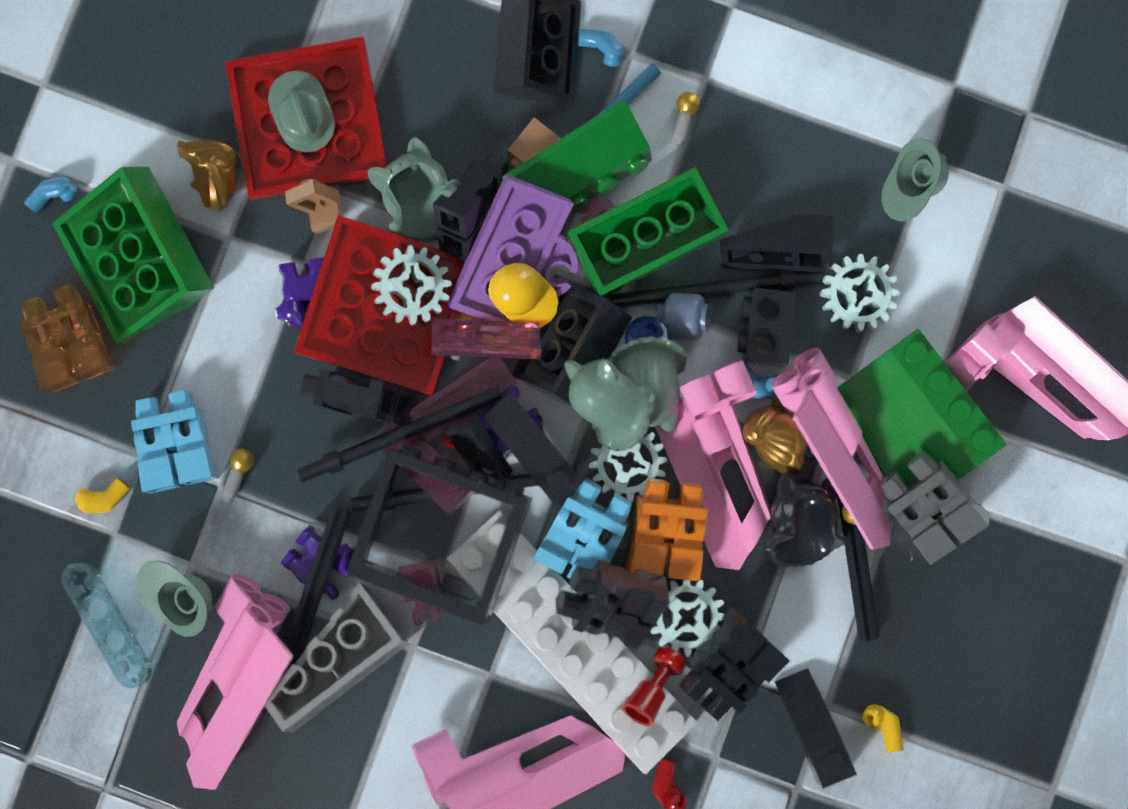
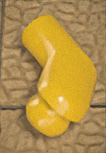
[75,477,131,514]
[862,704,904,752]

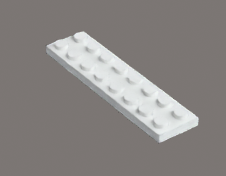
[446,510,698,774]

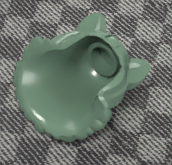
[368,137,461,242]
[607,337,687,432]
[565,359,655,451]

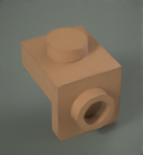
[285,179,343,234]

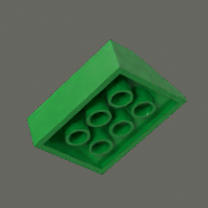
[52,166,214,345]
[837,328,1007,509]

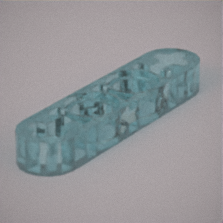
[61,563,152,689]

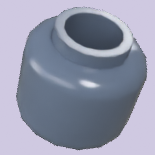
[657,293,711,340]

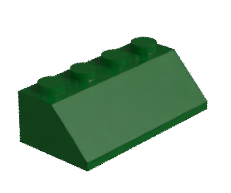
[502,99,652,214]
[567,167,729,298]

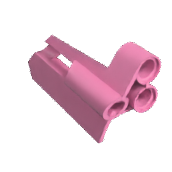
[655,360,771,570]
[177,574,294,790]

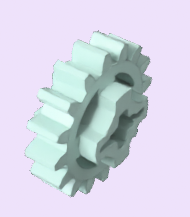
[371,245,451,325]
[820,254,900,333]
[589,432,667,502]
[650,580,724,657]

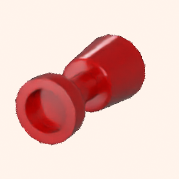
[621,646,686,727]

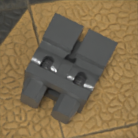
[880,451,989,565]

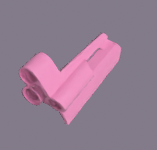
[945,296,1128,440]
[771,348,891,549]
[412,716,626,809]

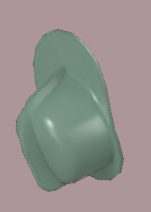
[268,71,335,153]
[882,138,949,222]
[136,560,214,637]

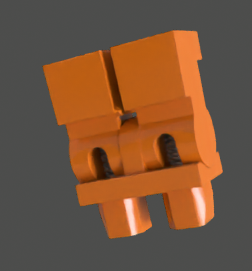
[624,478,708,581]

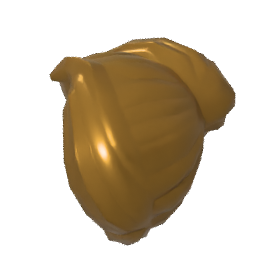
[177,139,241,211]
[742,397,808,474]

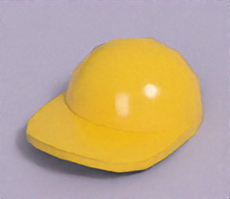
[488,263,558,328]

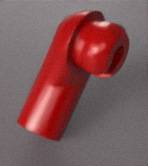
[652,758,687,809]

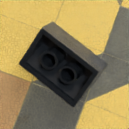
[494,0,581,104]
[511,286,632,408]

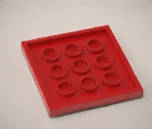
[225,37,388,201]
[294,215,465,396]

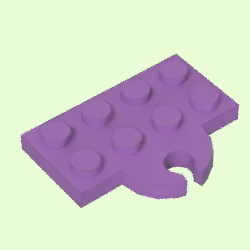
[447,174,578,330]

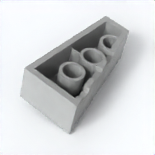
[265,582,409,733]

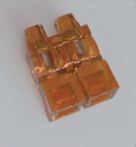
[19,285,116,393]

